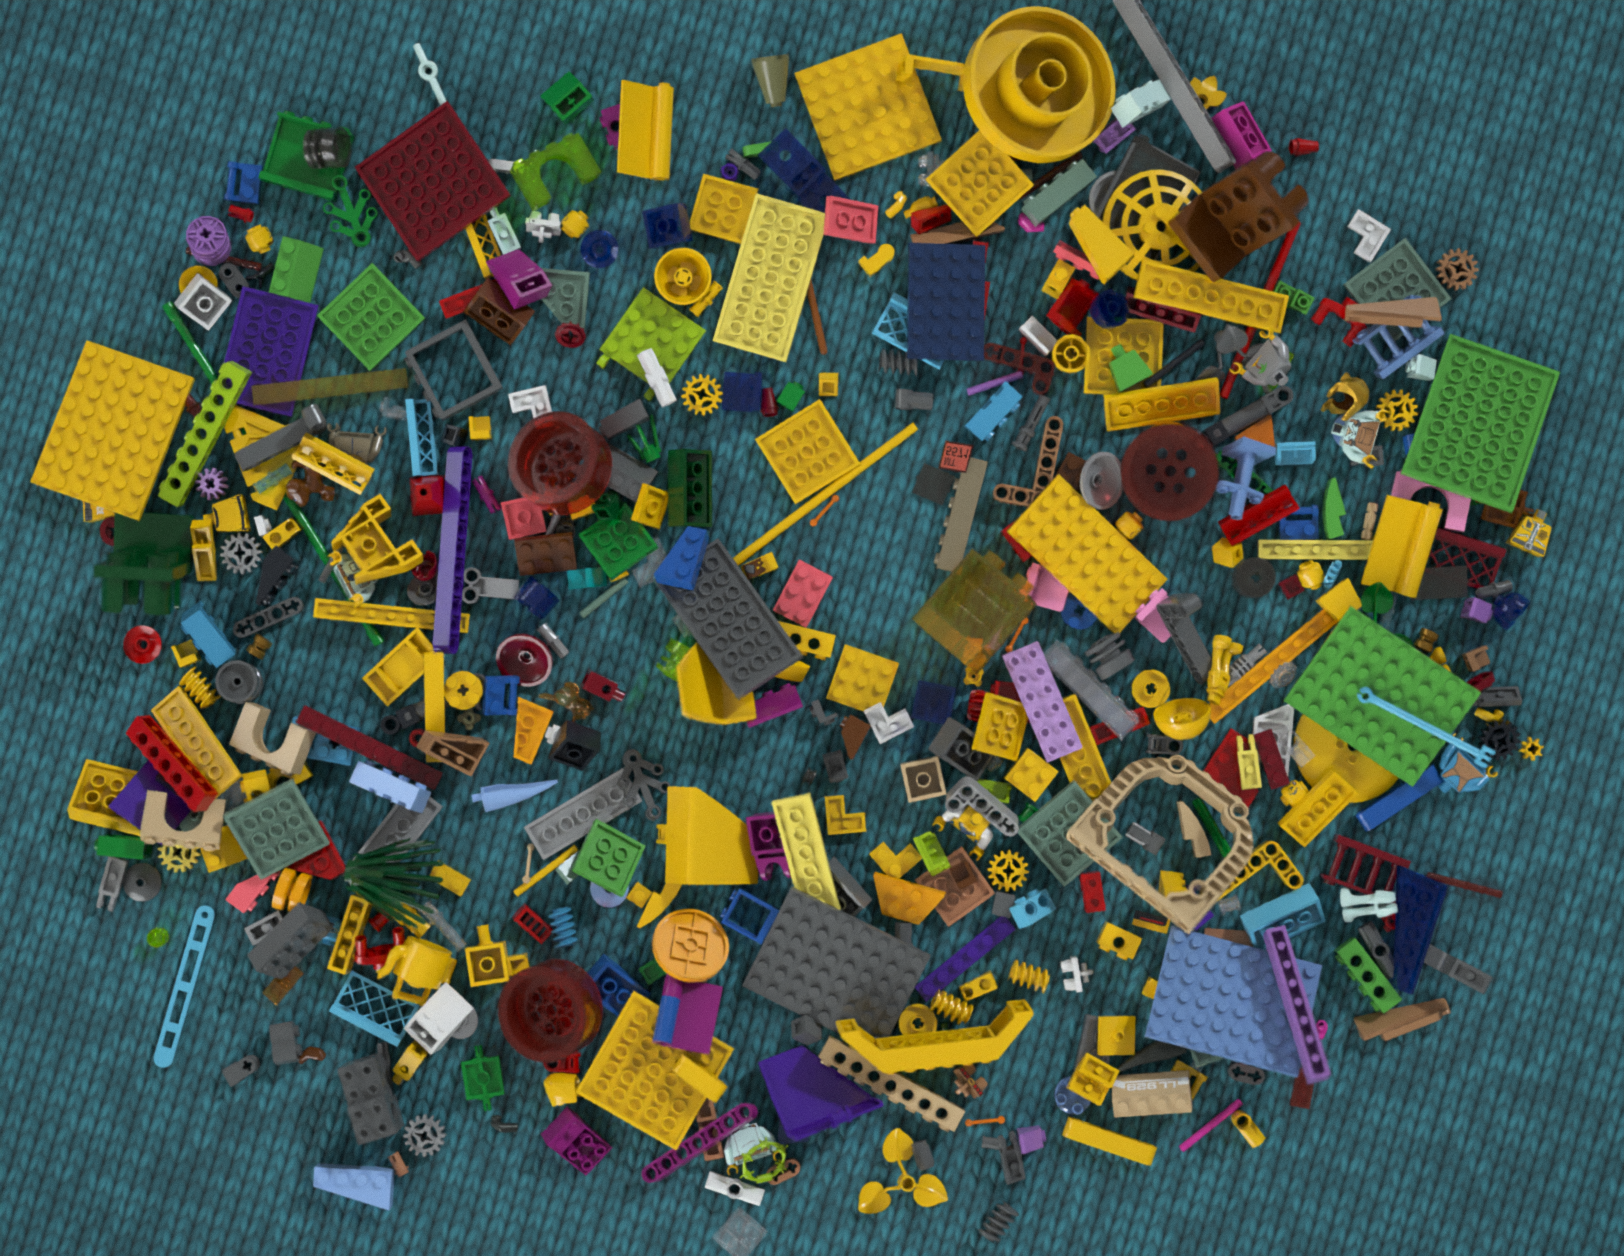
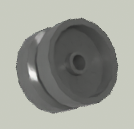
[216,660,263,705]

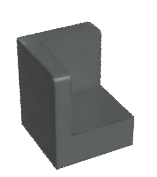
[992,890,1015,918]
[791,1015,822,1045]

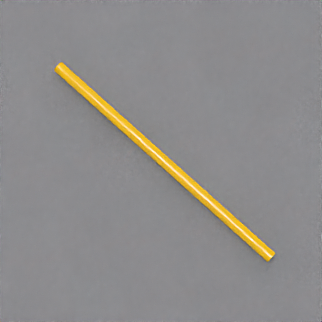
[733,422,918,565]

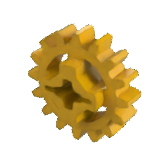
[681,374,723,416]
[1375,390,1418,431]
[987,849,1029,892]

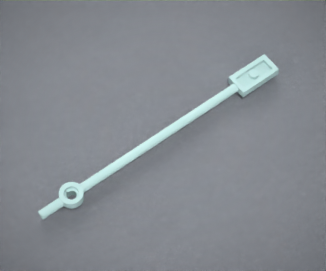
[413,43,522,255]

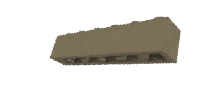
[934,457,988,574]

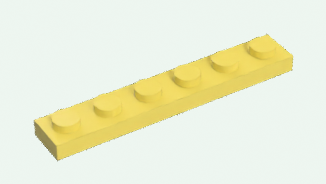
[1258,540,1373,560]

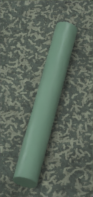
[579,577,629,618]

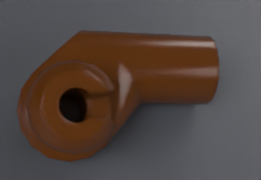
[298,1046,326,1064]

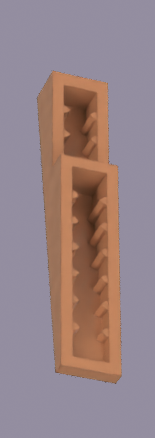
[696,1097,725,1161]

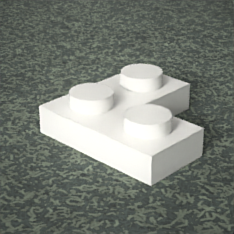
[1347,209,1391,263]
[508,385,555,427]
[864,702,914,744]

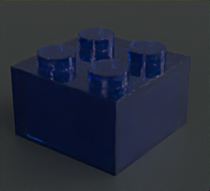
[642,203,693,249]
[910,680,956,724]

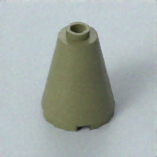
[751,54,789,107]

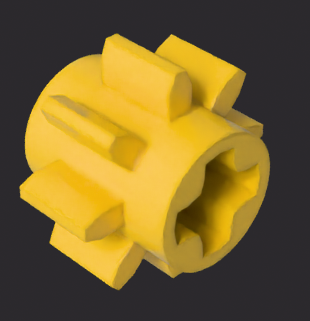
[1518,737,1544,761]

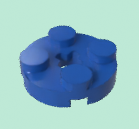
[1060,593,1097,630]

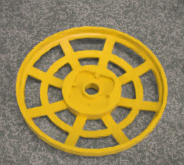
[1102,170,1201,281]

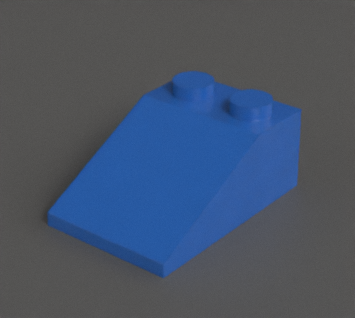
[579,953,651,1017]

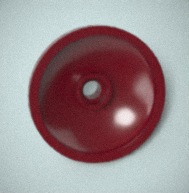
[496,634,553,687]

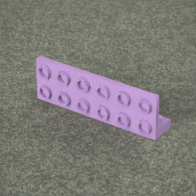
[1002,641,1082,763]

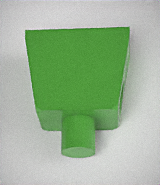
[1109,344,1153,393]

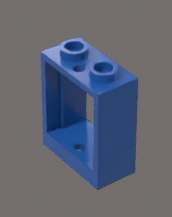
[720,887,780,945]

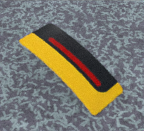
[1132,910,1171,934]

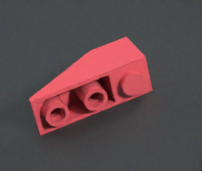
[225,871,281,913]

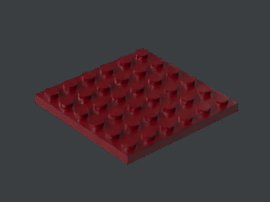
[355,101,512,262]

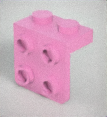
[1021,563,1069,612]
[1135,588,1171,643]

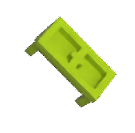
[971,779,1011,803]
[913,831,951,877]

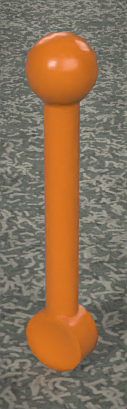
[810,495,839,526]
[1005,617,1028,653]
[965,1116,1005,1127]

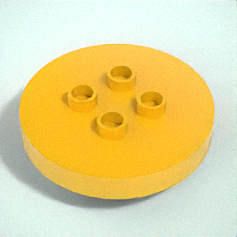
[963,6,1115,163]

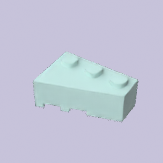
[1111,79,1171,128]

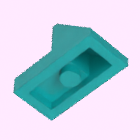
[567,567,607,590]

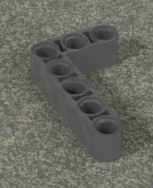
[234,404,327,472]
[1156,593,1212,685]

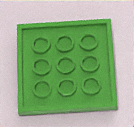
[317,263,426,372]

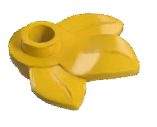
[1190,76,1227,109]

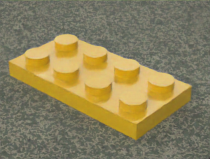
[1278,769,1359,848]

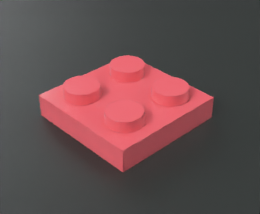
[501,494,547,540]

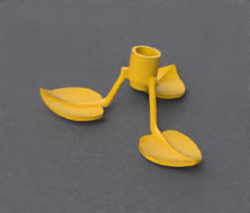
[858,1128,948,1214]

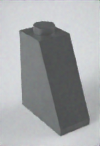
[598,399,650,440]

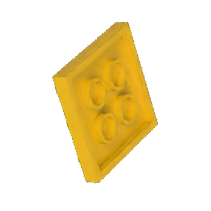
[688,174,759,244]
[826,644,899,712]
[972,693,1028,761]

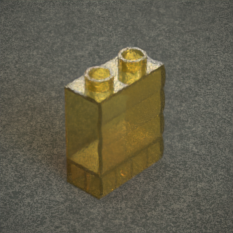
[912,549,1036,674]

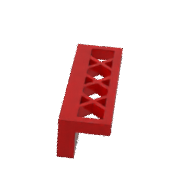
[1218,484,1300,546]

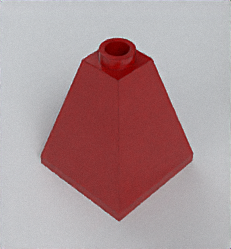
[409,475,445,516]

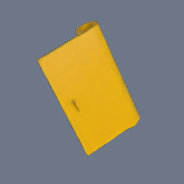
[617,80,674,181]
[1361,495,1443,598]

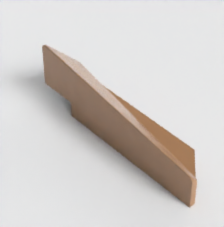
[910,222,1005,244]
[1344,297,1442,327]

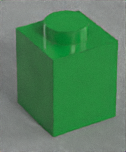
[777,381,805,412]

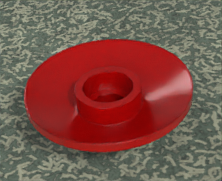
[123,625,162,664]

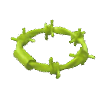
[739,1137,789,1184]

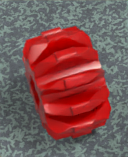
[967,690,988,722]

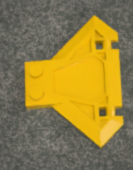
[224,405,309,511]

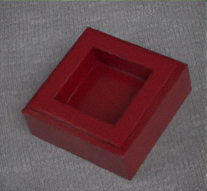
[1278,574,1305,600]

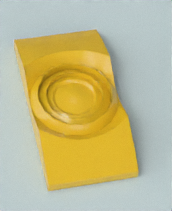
[362,627,434,707]

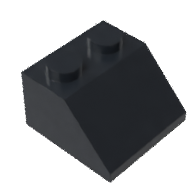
[548,720,601,771]

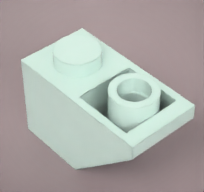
[1405,354,1437,381]

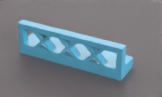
[405,399,438,477]

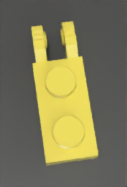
[1236,734,1262,790]

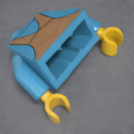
[1438,733,1498,793]

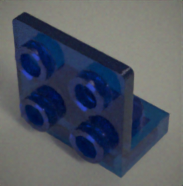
[722,372,763,413]

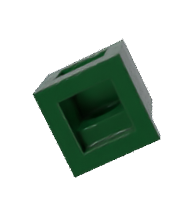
[591,490,624,520]

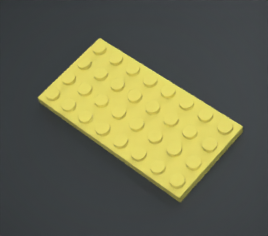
[713,193,825,362]

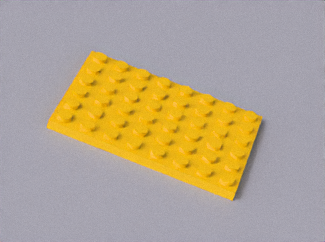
[30,340,195,521]

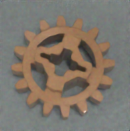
[1435,248,1479,291]

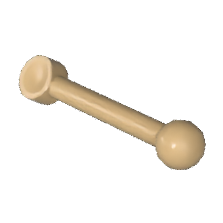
[522,844,535,884]

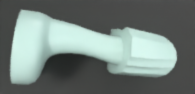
[1340,887,1398,922]

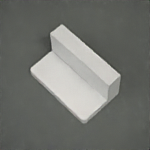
[1019,316,1057,357]

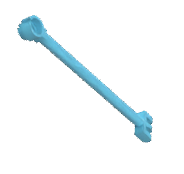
[1357,687,1496,768]

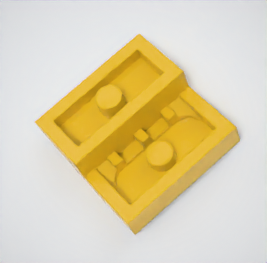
[1066,1053,1119,1106]

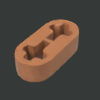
[766,1158,800,1185]

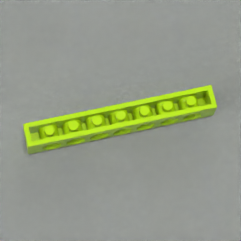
[158,361,252,507]

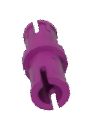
[472,475,502,515]

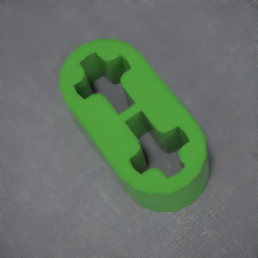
[742,141,779,158]

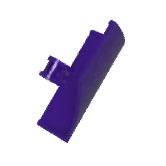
[758,1045,884,1141]

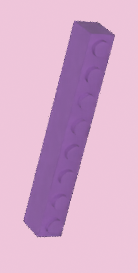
[1263,925,1331,1084]

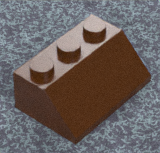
[463,278,535,345]

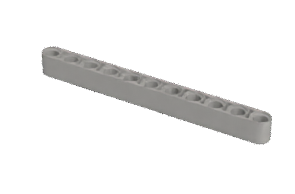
[1113,0,1236,174]

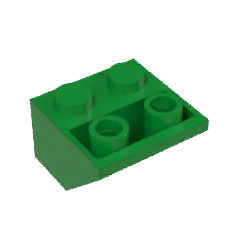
[540,71,594,125]

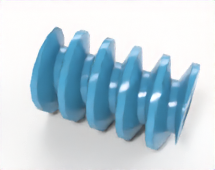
[548,907,578,949]

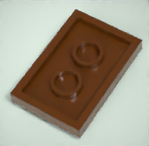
[514,532,577,576]

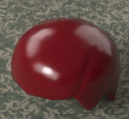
[411,550,439,581]

